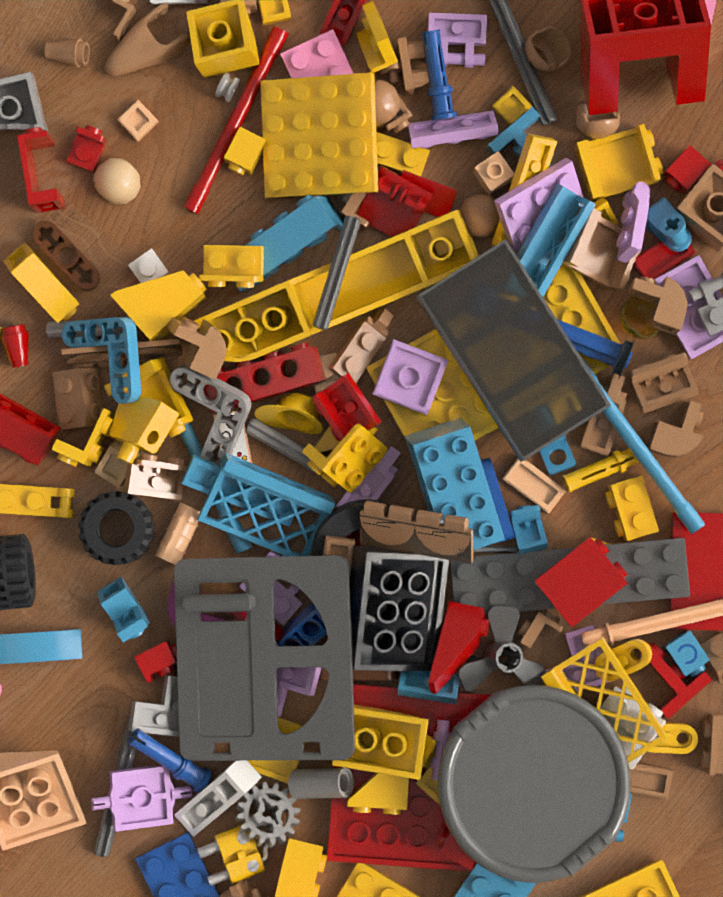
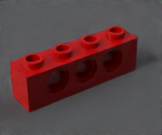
[204,342,327,413]

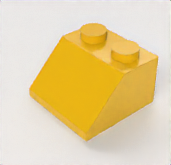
[186,0,259,78]

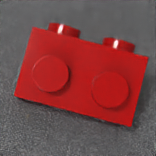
[312,373,382,442]

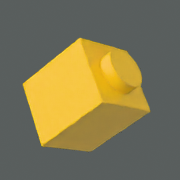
[224,127,266,176]

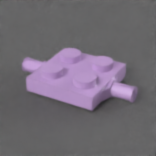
[91,764,192,832]

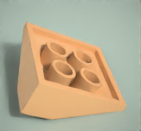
[0,751,87,851]

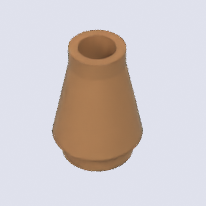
[45,38,90,68]

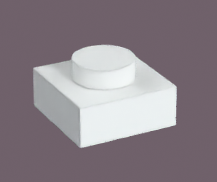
[128,248,169,283]

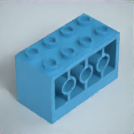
[404,418,505,550]

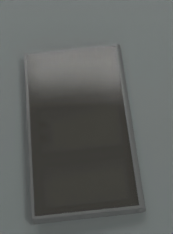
[416,239,611,462]

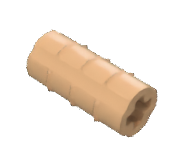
[155,502,200,565]

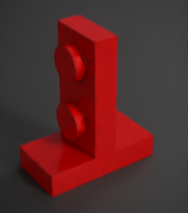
[636,641,712,719]

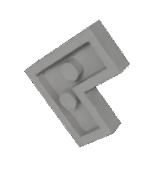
[128,675,180,737]

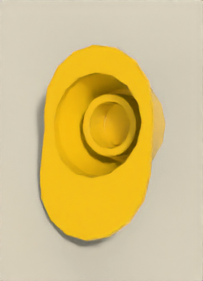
[254,393,323,434]

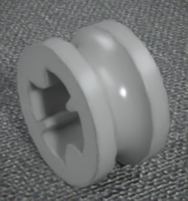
[215,73,239,102]

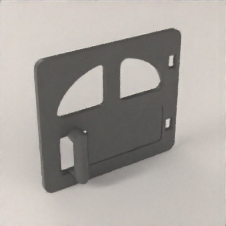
[174,555,355,761]

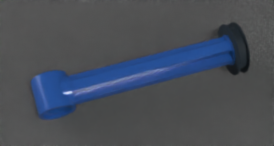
[461,282,635,380]

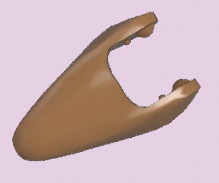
[105,3,190,77]

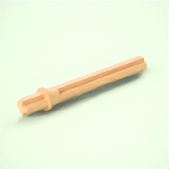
[581,599,723,647]

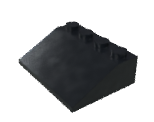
[350,545,449,671]

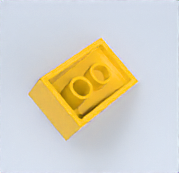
[332,704,429,780]

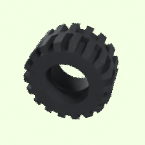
[78,491,155,565]
[0,533,36,610]

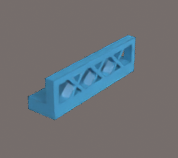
[499,183,596,299]

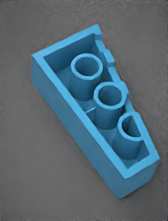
[234,194,344,292]

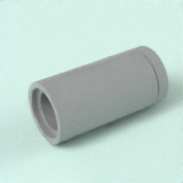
[288,768,354,799]

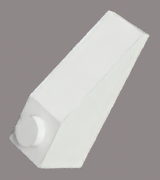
[174,760,262,837]

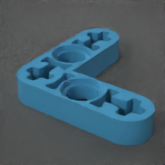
[62,317,141,404]

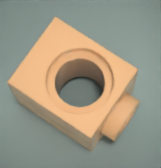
[473,151,514,196]

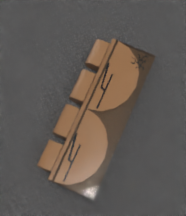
[62,339,183,369]
[360,501,473,564]

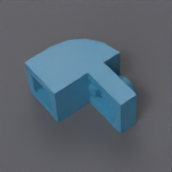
[97,576,150,643]

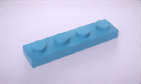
[181,455,299,527]

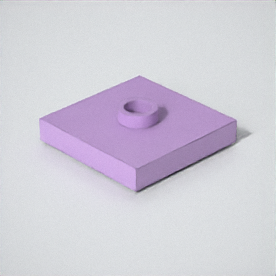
[372,339,448,415]

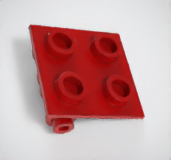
[357,166,433,237]

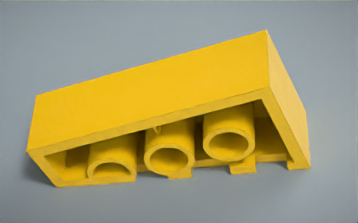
[275,838,327,897]

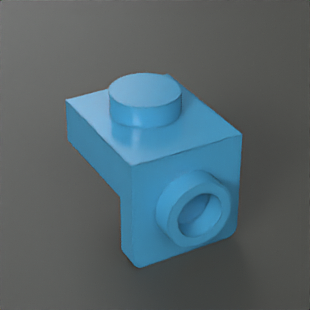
[510,505,548,555]

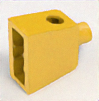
[109,392,179,465]

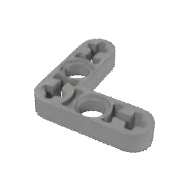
[170,364,252,466]

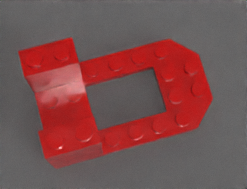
[580,0,711,115]

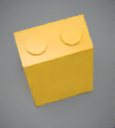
[111,270,207,341]

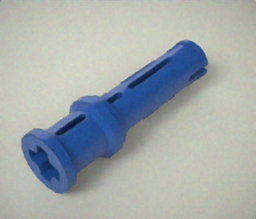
[421,29,457,120]
[127,728,212,793]

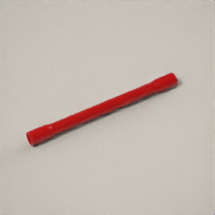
[183,26,289,215]

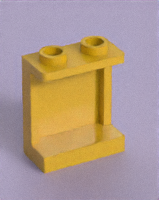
[574,123,663,202]
[104,357,194,443]

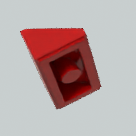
[401,170,457,218]

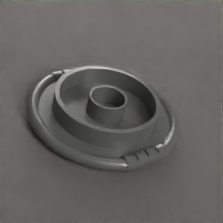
[438,685,631,883]

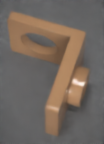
[103,0,137,42]

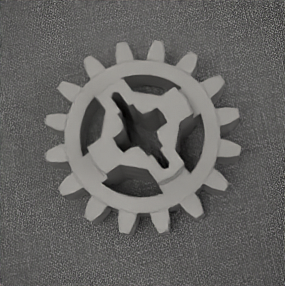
[235,782,300,848]

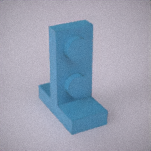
[487,107,553,167]

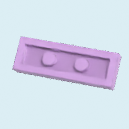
[408,110,499,148]

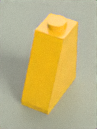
[3,242,79,323]

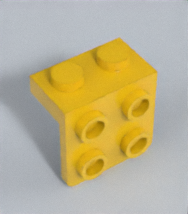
[52,408,115,467]
[302,424,387,494]

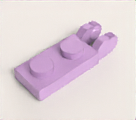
[616,181,650,263]

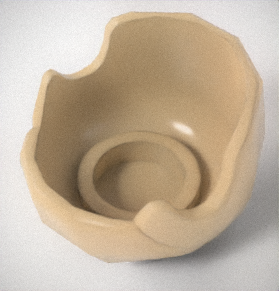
[93,158,141,205]

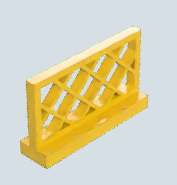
[541,637,669,763]

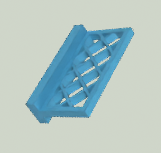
[198,452,335,556]

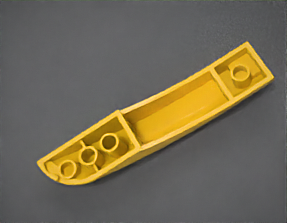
[194,210,478,362]

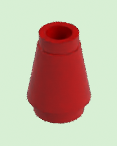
[0,324,29,368]

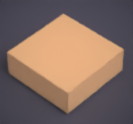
[117,100,159,142]

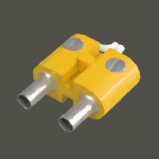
[197,825,269,886]

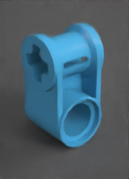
[645,197,692,252]

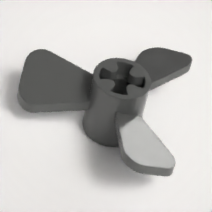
[457,606,545,691]

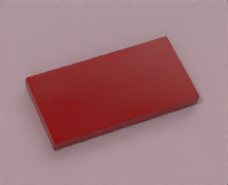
[669,512,723,631]

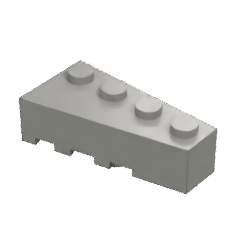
[0,72,48,132]

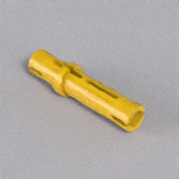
[562,448,639,493]

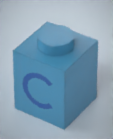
[662,630,710,677]

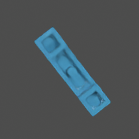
[0,629,83,664]

